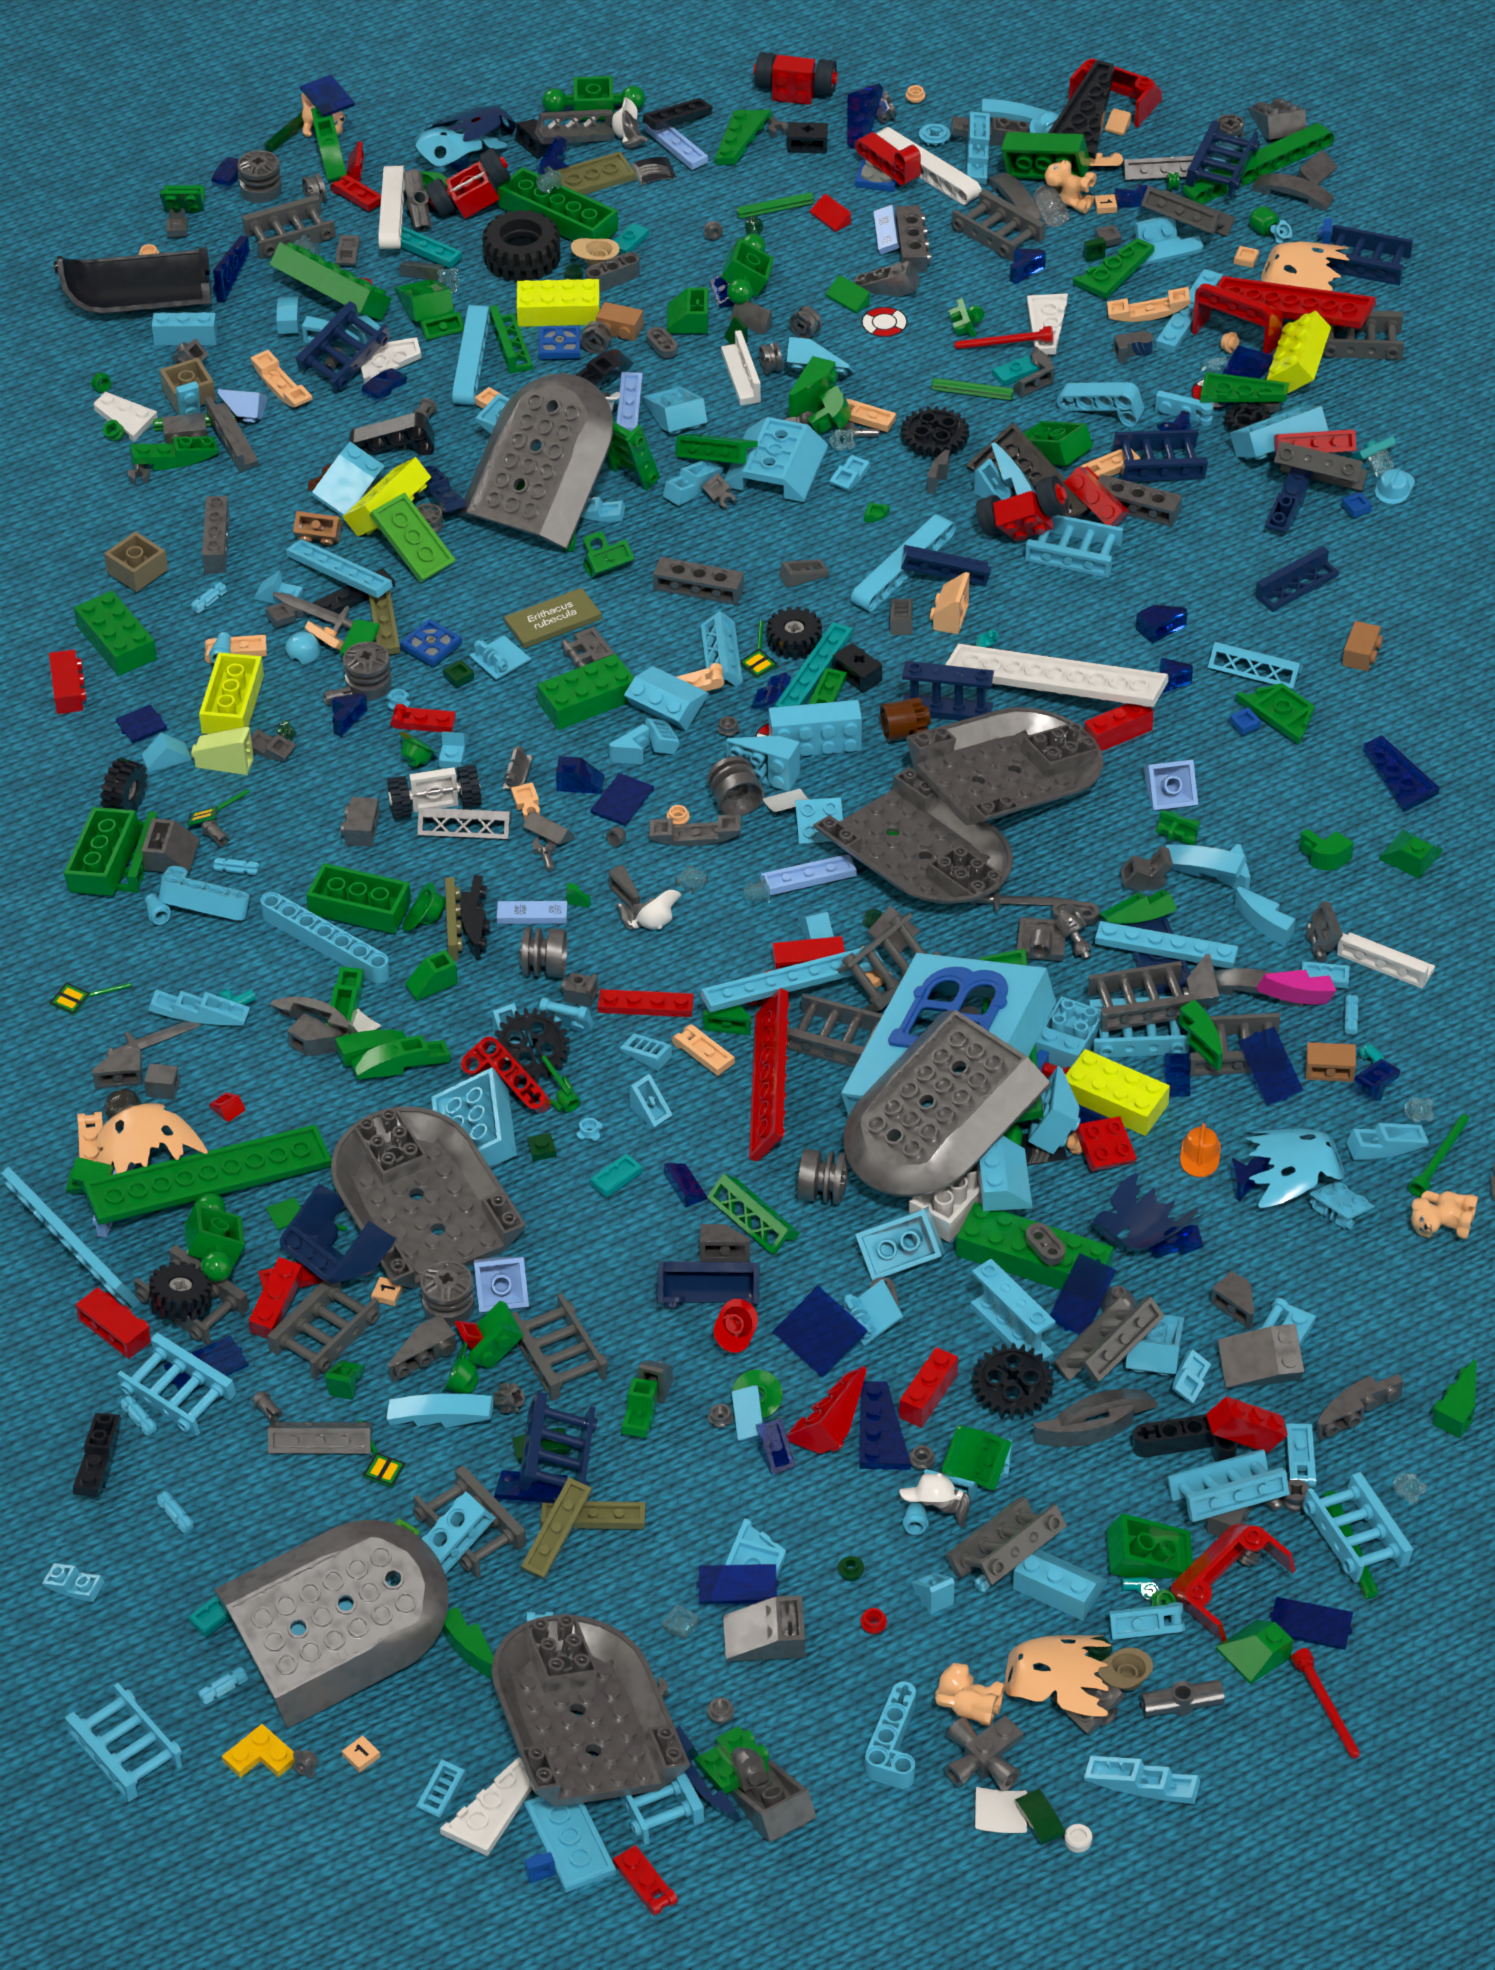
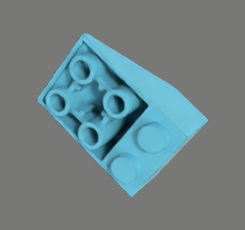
[787,337,853,375]
[726,736,800,792]
[1036,996,1101,1068]

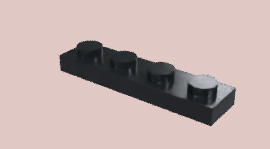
[642,98,713,130]
[312,568,395,622]

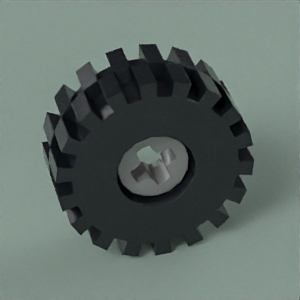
[767,606,822,660]
[100,758,148,811]
[148,1261,212,1322]

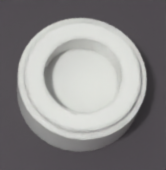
[1064,1824,1092,1853]

